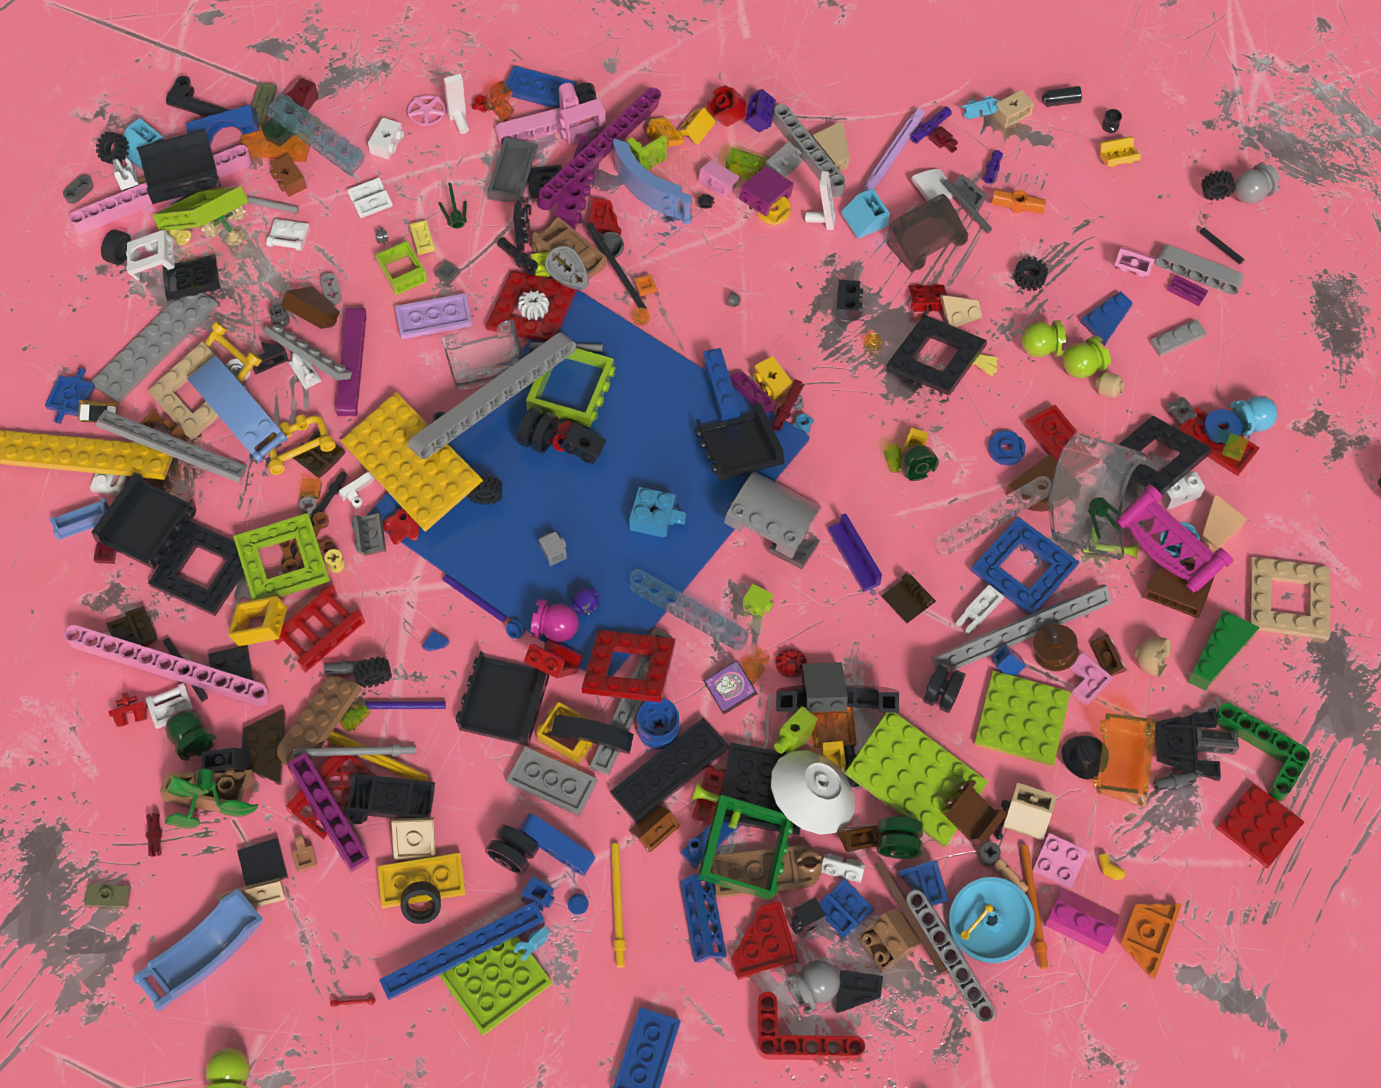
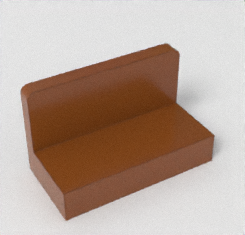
[629,805,680,853]

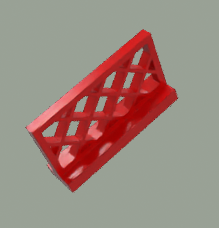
[286,745,377,840]

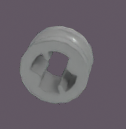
[299,496,318,516]

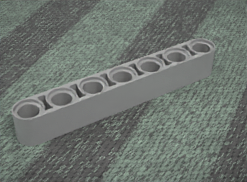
[774,104,845,197]
[907,890,997,1023]

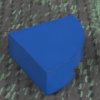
[422,631,450,651]

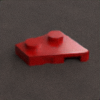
[587,197,622,235]

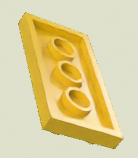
[377,853,466,909]

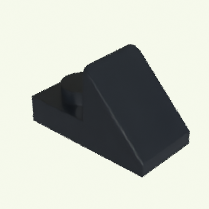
[252,342,289,375]

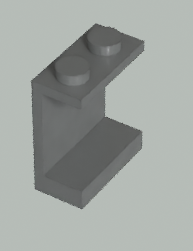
[802,662,848,712]

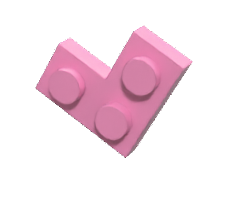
[1069,652,1113,707]

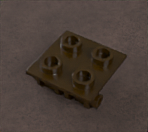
[881,573,936,623]

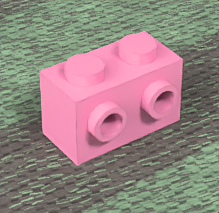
[1114,246,1156,277]

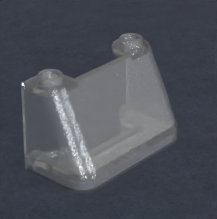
[441,320,524,390]

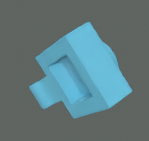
[514,926,550,961]

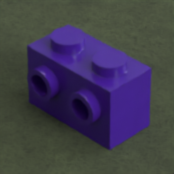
[745,89,776,132]

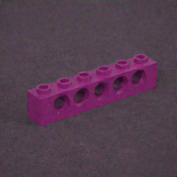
[554,135,599,230]
[287,752,370,873]

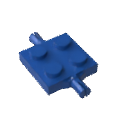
[45,368,95,424]

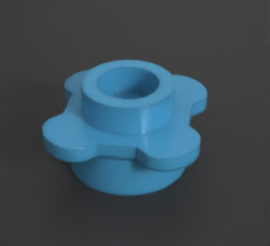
[793,414,814,433]

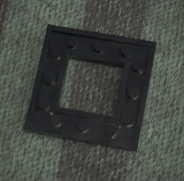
[886,315,987,396]
[1102,416,1212,495]
[148,521,244,616]

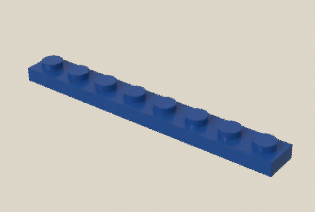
[379,901,545,1000]

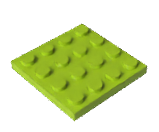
[974,671,1071,766]
[439,916,553,1037]

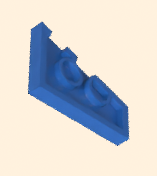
[1080,291,1133,346]

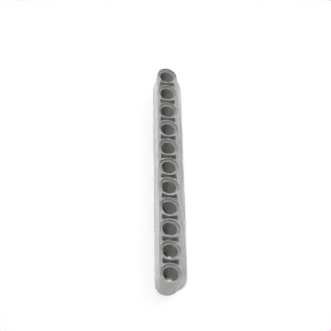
[408,333,576,459]

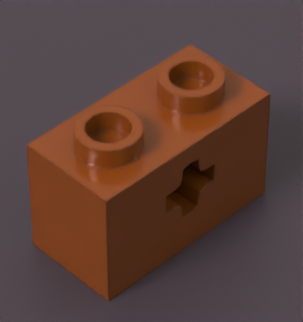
[270,154,307,197]

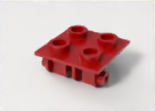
[909,284,947,312]

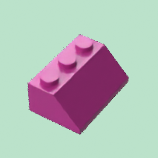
[1044,888,1119,954]

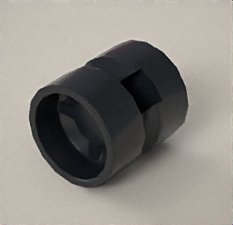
[574,82,597,105]

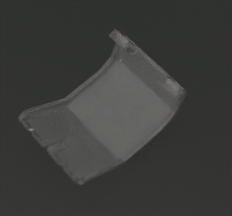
[1047,432,1150,560]

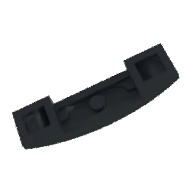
[550,715,634,754]

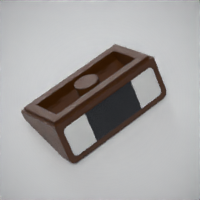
[1090,634,1127,676]
[837,825,878,852]

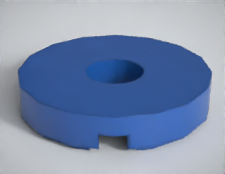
[1204,409,1242,444]
[988,430,1026,466]

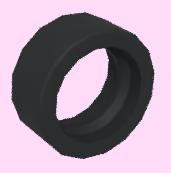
[101,229,131,265]
[400,881,441,924]

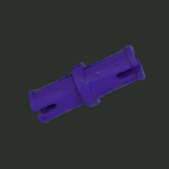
[983,150,1003,184]

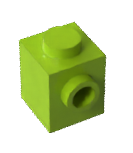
[743,584,774,617]

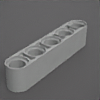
[1155,245,1244,295]

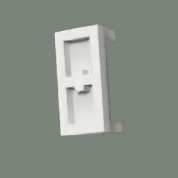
[113,157,138,190]

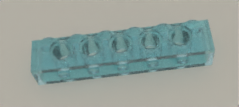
[267,93,365,176]

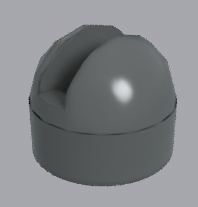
[727,292,741,307]

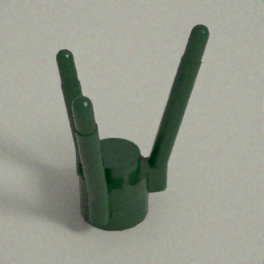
[438,183,467,229]
[1087,497,1122,539]

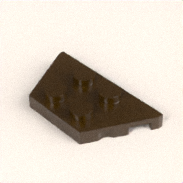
[242,709,286,785]

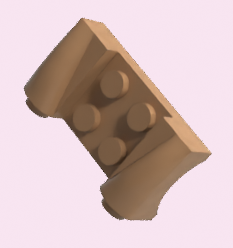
[532,217,607,283]

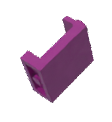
[739,166,794,216]

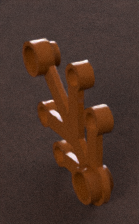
[279,512,335,574]

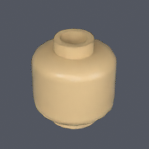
[1096,372,1125,398]

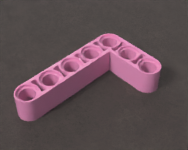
[495,83,580,144]

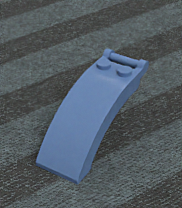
[613,139,692,224]
[187,355,288,463]
[133,889,263,1012]

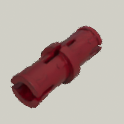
[145,813,163,857]

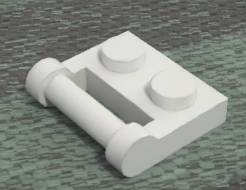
[266,219,310,251]
[90,473,128,496]
[145,683,194,729]

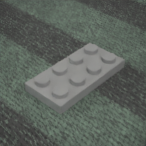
[506,747,598,817]

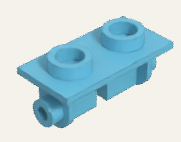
[961,96,999,120]

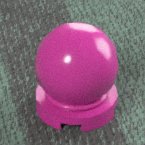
[531,599,579,642]

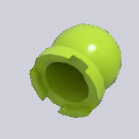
[1021,320,1066,358]
[1063,335,1111,379]
[204,1048,250,1088]

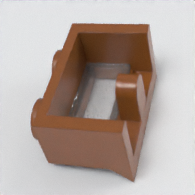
[140,409,187,440]

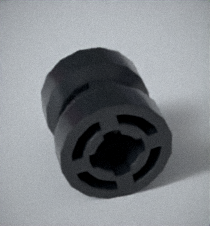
[1102,109,1122,133]

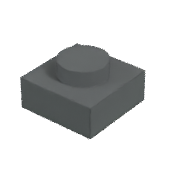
[435,261,460,285]

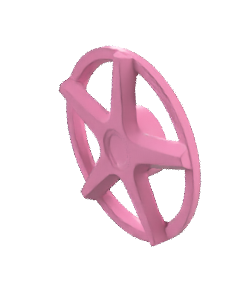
[407,95,446,126]

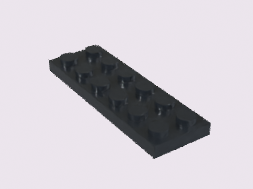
[610,718,730,824]

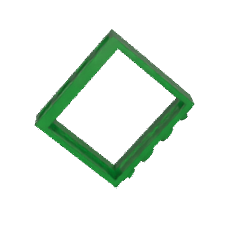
[697,795,793,900]

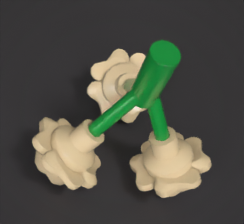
[201,205,246,246]

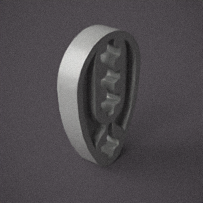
[545,246,589,290]

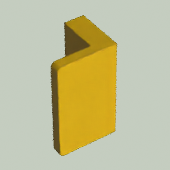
[677,107,716,145]

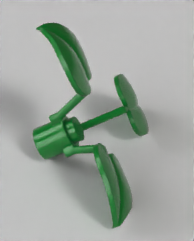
[165,769,259,829]

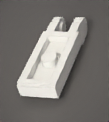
[956,585,1005,635]

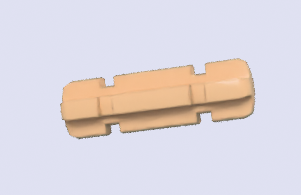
[994,859,1028,893]

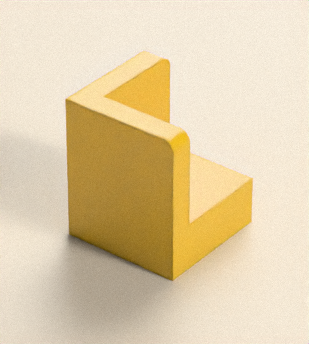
[902,427,929,454]
[821,741,846,771]

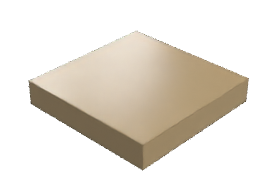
[391,817,436,860]

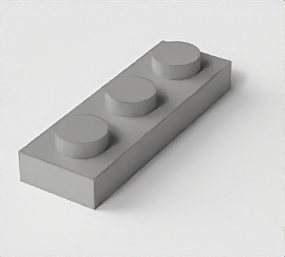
[1150,319,1207,357]

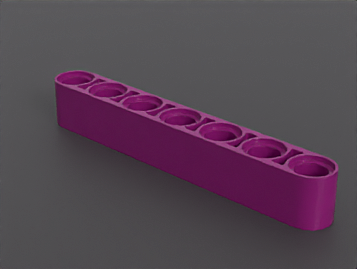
[336,308,367,416]

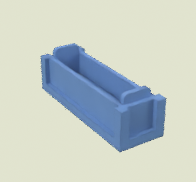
[49,498,109,540]

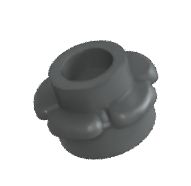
[375,227,388,245]

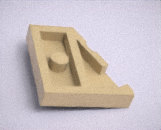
[940,294,983,327]

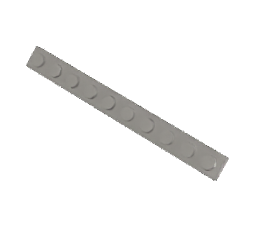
[931,584,1112,671]

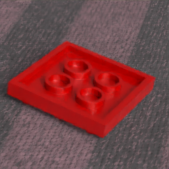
[1216,783,1304,869]

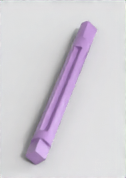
[859,107,925,194]

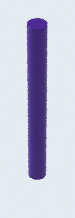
[442,574,507,623]
[365,701,446,709]

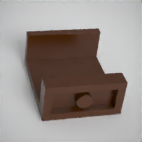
[940,780,1008,846]

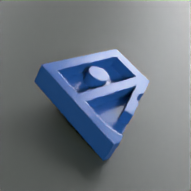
[898,860,949,906]

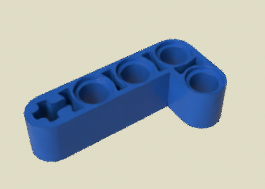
[517,813,596,876]

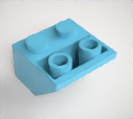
[123,118,164,169]
[841,188,890,239]

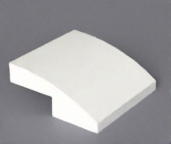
[911,169,954,205]
[347,178,393,219]

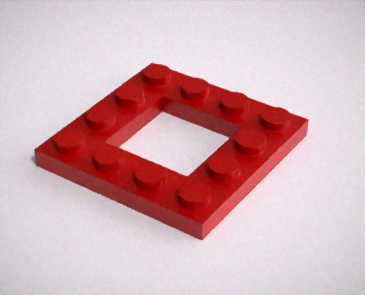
[486,271,578,342]
[581,630,676,703]

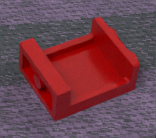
[523,639,584,678]

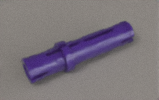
[910,106,952,144]

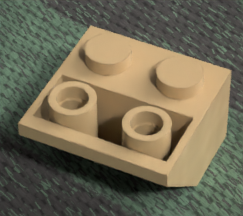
[1003,782,1057,841]

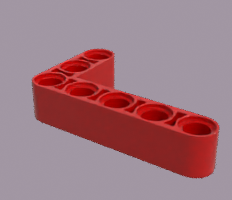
[757,991,865,1061]

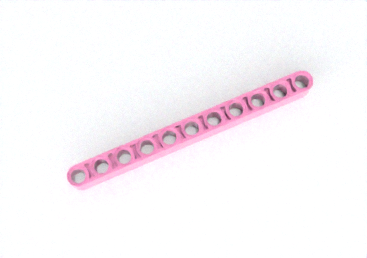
[69,145,252,234]
[64,625,270,707]

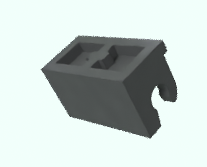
[1196,727,1239,755]

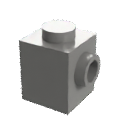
[538,532,567,566]

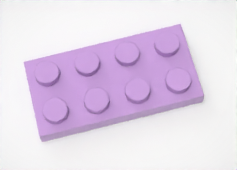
[395,293,473,340]

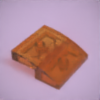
[810,707,857,748]

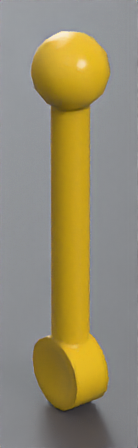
[961,904,993,940]

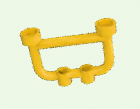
[204,321,262,383]
[267,415,336,475]

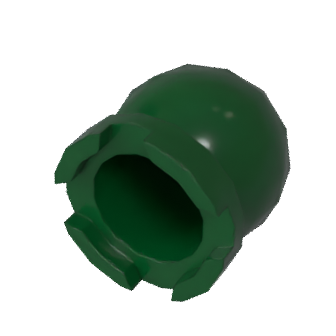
[165,709,216,761]

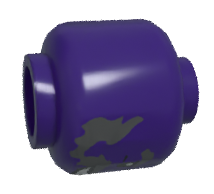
[571,587,600,616]

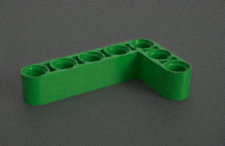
[1216,703,1310,801]

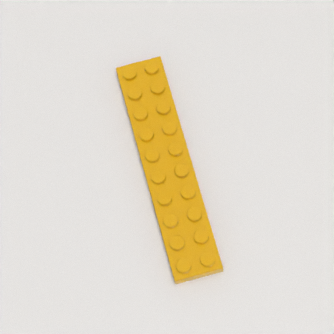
[0,430,173,480]

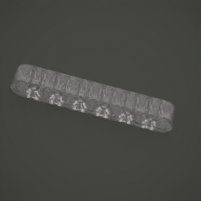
[935,476,1051,556]

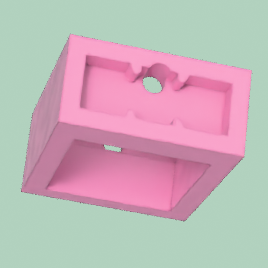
[559,98,606,146]

